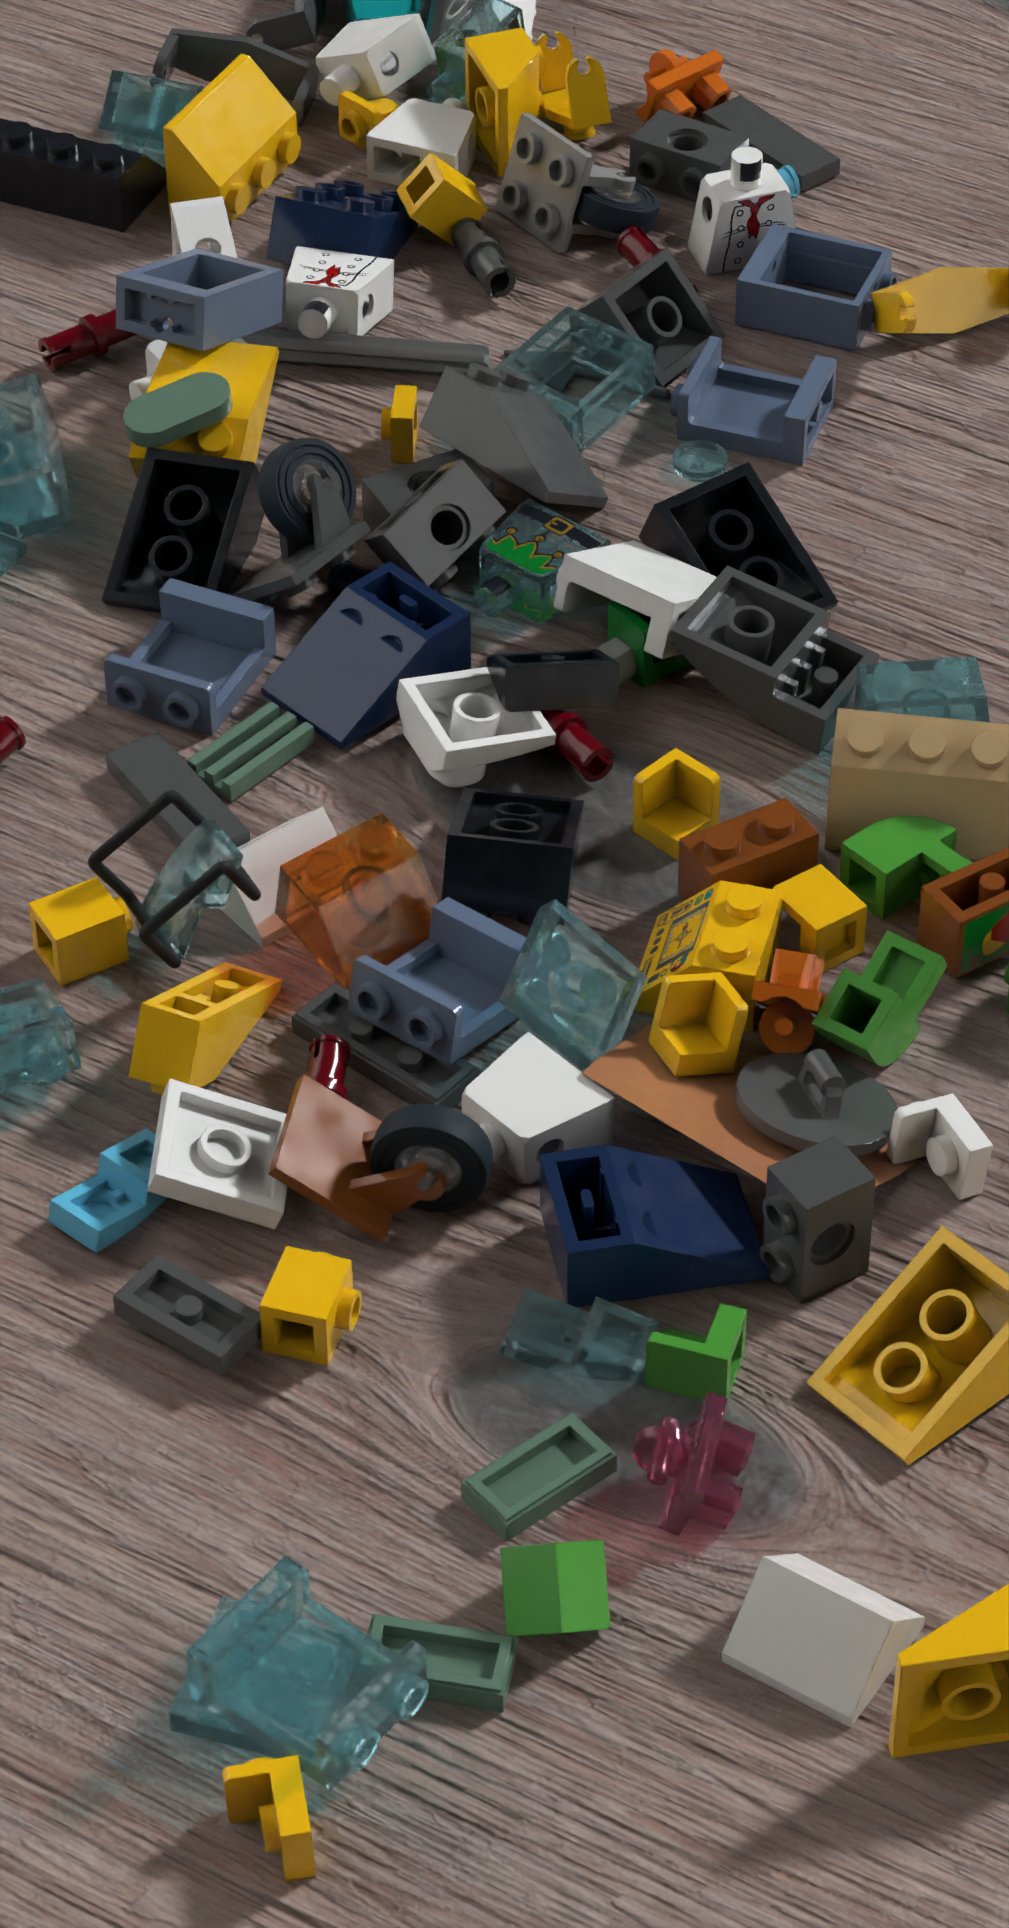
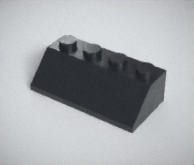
[0,118,167,233]

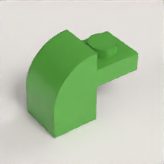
[839,816,973,920]
[812,930,948,1067]

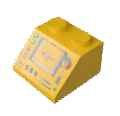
[628,880,783,1032]

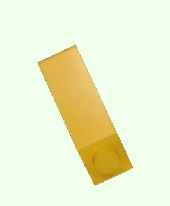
[128,962,282,1095]

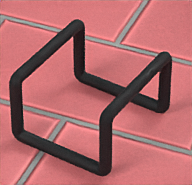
[88,790,261,969]

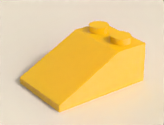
[128,342,279,481]
[805,1226,1009,1465]
[888,1583,1009,1758]

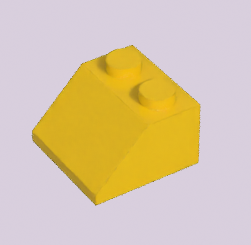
[465,27,545,177]

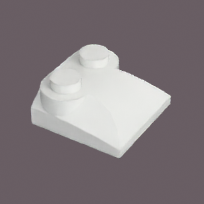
[396,667,556,788]

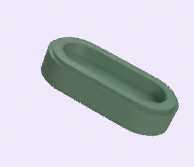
[123,372,233,448]

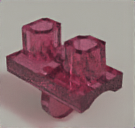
[632,1391,756,1536]

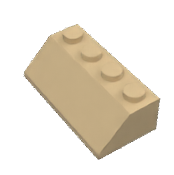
[824,708,1009,863]

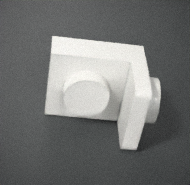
[886,1093,993,1200]

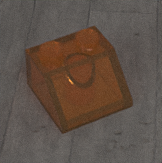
[275,813,439,991]

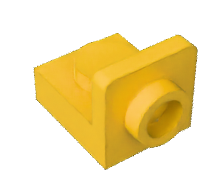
[338,90,400,151]
[222,1755,316,1881]

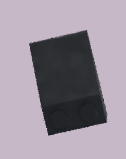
[102,447,265,613]
[639,462,839,611]
[441,787,584,926]

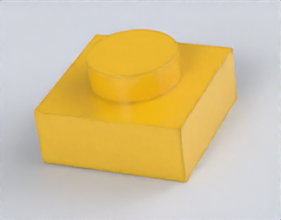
[381,385,418,463]

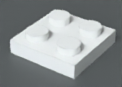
[147,1078,287,1229]

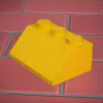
[163,54,301,224]

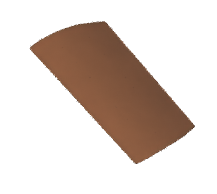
[582,1021,917,1187]

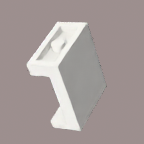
[553,540,717,659]

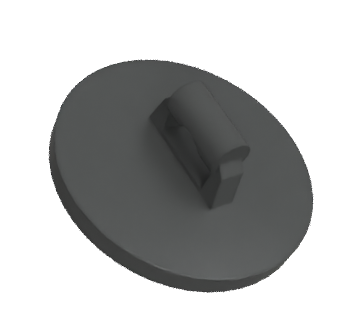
[734,1049,898,1156]

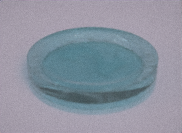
[672,440,728,482]

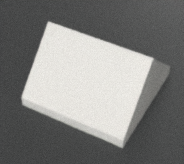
[189,806,363,948]
[722,1553,925,1728]

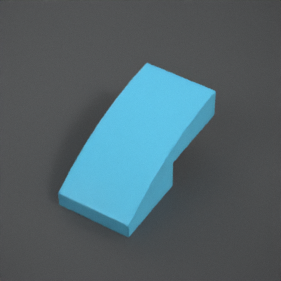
[48,1129,168,1253]

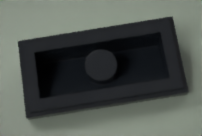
[487,649,619,712]

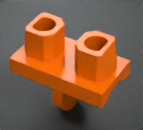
[636,49,732,123]
[751,948,827,1054]

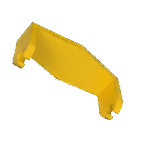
[535,31,612,141]
[870,267,1009,334]

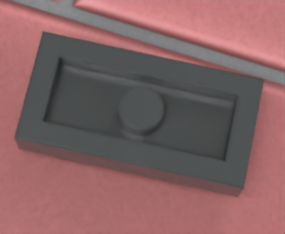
[113,1255,262,1376]

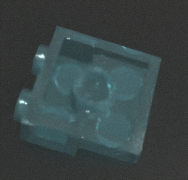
[0,978,82,1094]

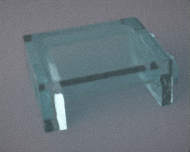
[186,1555,429,1791]

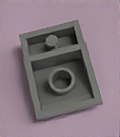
[669,565,879,755]

